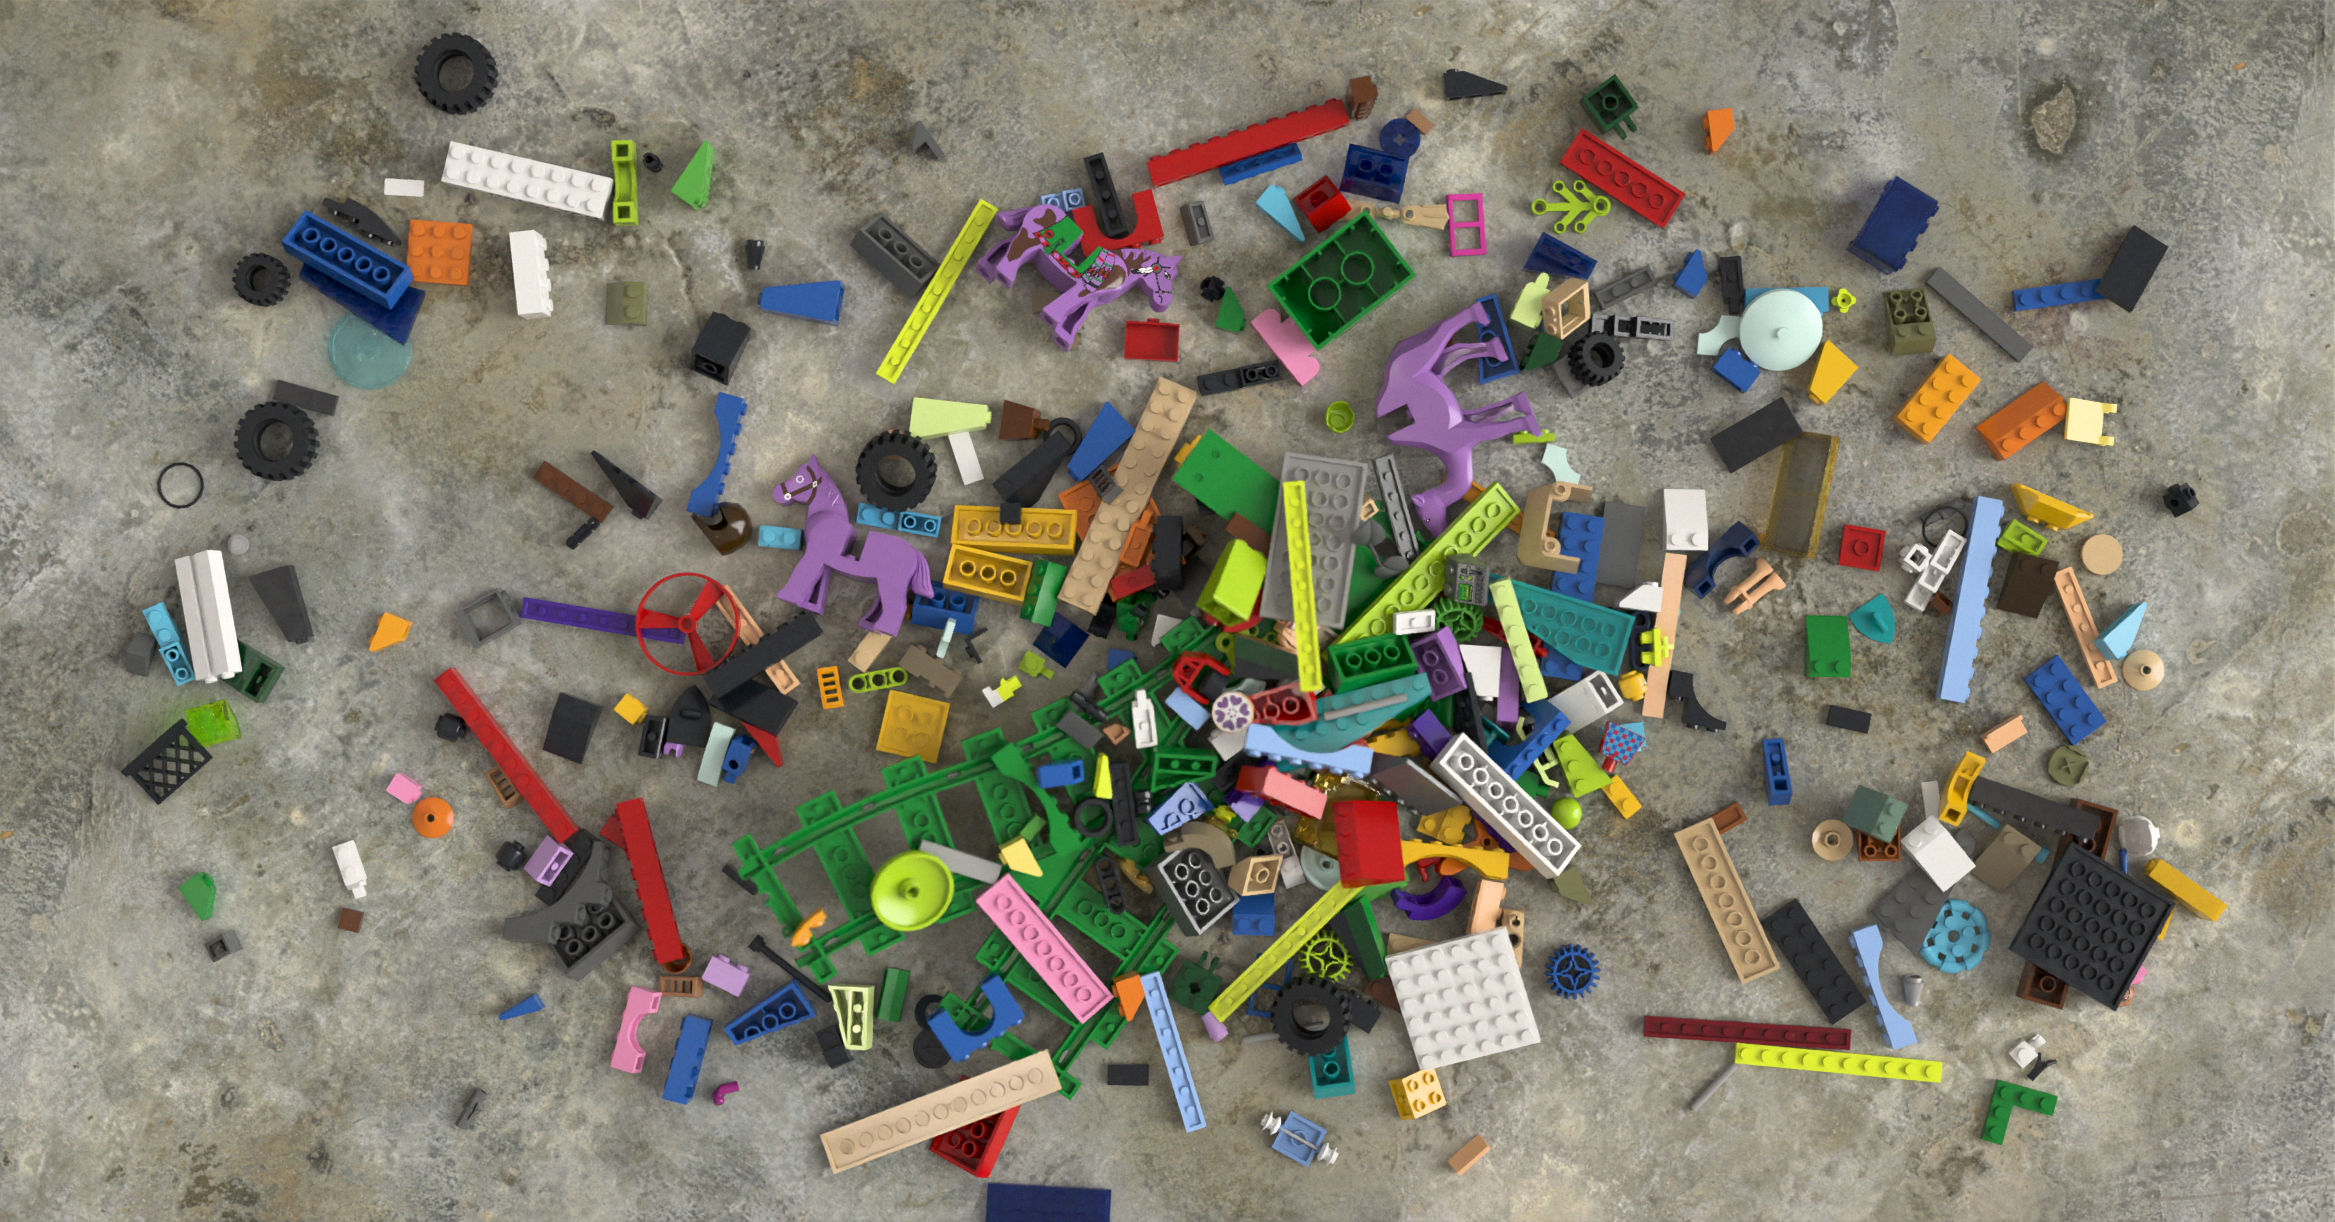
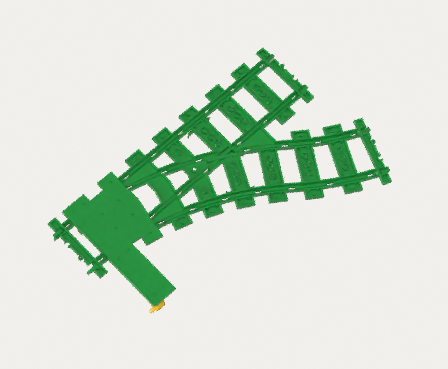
[731,428,1436,1100]

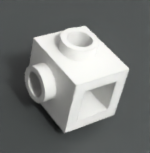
[1898,543,1932,573]

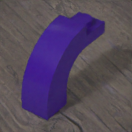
[1390,875,1467,921]

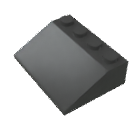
[1365,751,1463,816]
[1144,848,1240,937]
[548,881,642,982]

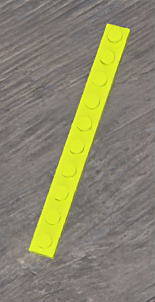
[876,199,999,385]
[1283,481,1322,692]
[1208,880,1364,1023]
[1734,1043,1942,1083]

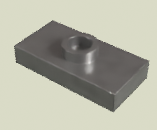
[1550,354,1590,400]

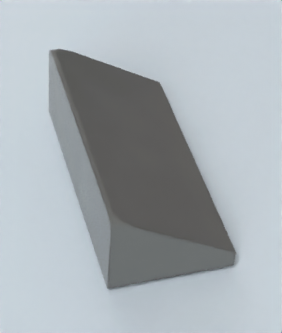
[1180,201,1215,246]
[1056,708,1103,750]

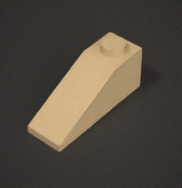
[848,623,903,673]

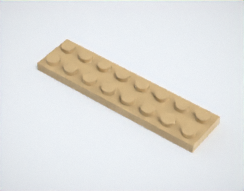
[1674,816,1780,984]

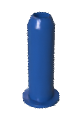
[2119,849,2129,875]

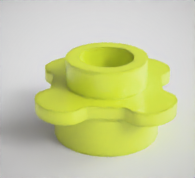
[1831,288,1856,313]
[1213,805,1237,823]

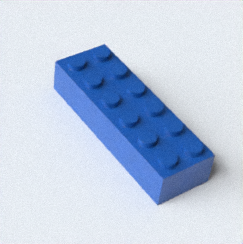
[282,210,414,310]

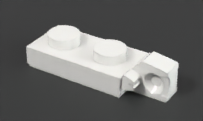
[1131,688,1158,748]
[332,840,367,899]

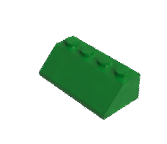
[1327,632,1418,694]

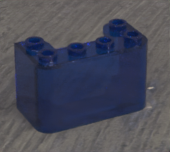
[1846,175,1939,275]

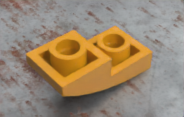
[791,907,826,947]

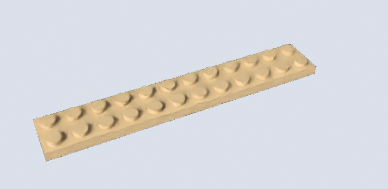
[1057,377,1198,615]
[820,1050,1062,1174]

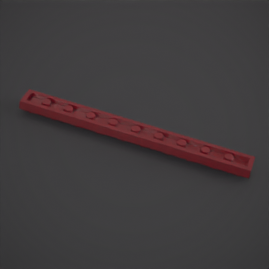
[1643,1015,1851,1050]

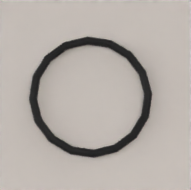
[157,462,204,509]
[1922,506,1968,548]

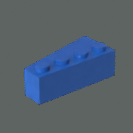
[1476,293,1520,385]
[724,978,817,1046]
[662,1013,714,1105]

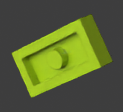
[1511,429,1555,445]

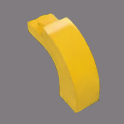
[1938,750,1986,827]

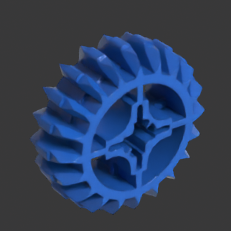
[1544,944,1601,1000]

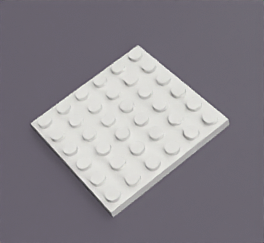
[1385,925,1541,1070]

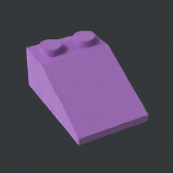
[1409,625,1467,702]

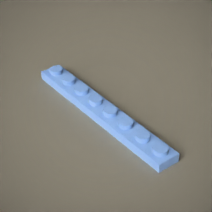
[1139,970,1206,1133]

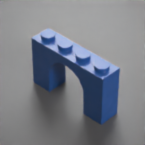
[1486,698,1571,782]
[926,971,1025,1063]

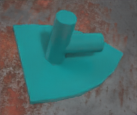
[1848,593,1895,644]
[1480,714,1510,748]

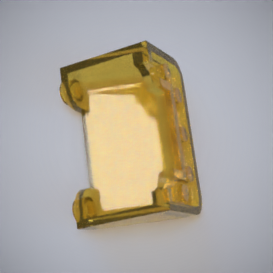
[1292,769,1381,861]

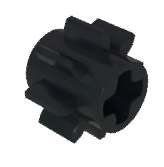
[1200,275,1225,302]

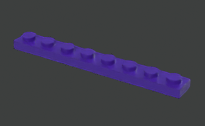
[521,597,686,645]

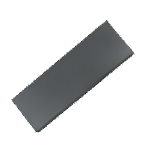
[1593,265,1657,311]

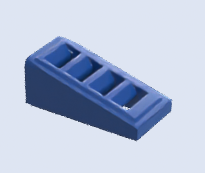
[498,993,545,1021]

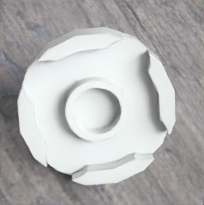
[2118,815,2160,857]

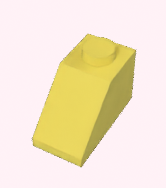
[998,835,1043,877]

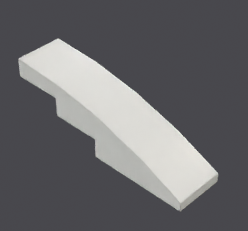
[1903,529,1967,613]

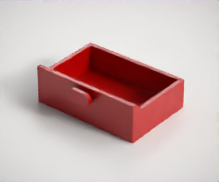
[1124,318,1180,363]

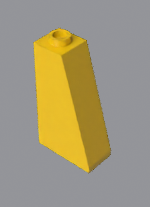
[2143,858,2228,922]

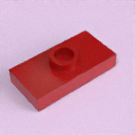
[1110,565,1156,600]

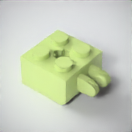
[1506,273,1550,333]

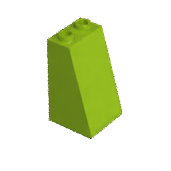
[1196,538,1268,627]

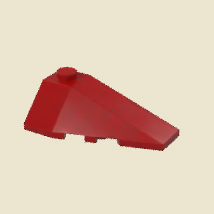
[1247,681,1317,726]

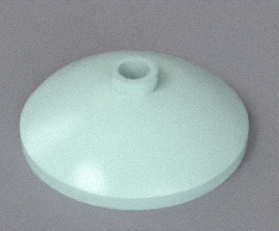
[1300,831,1340,891]

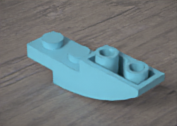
[142,601,196,686]

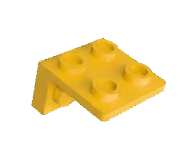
[1388,1069,1446,1120]

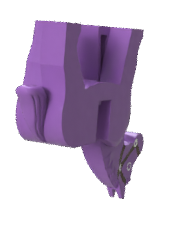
[773,454,934,638]

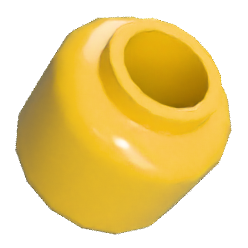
[1618,670,1648,702]

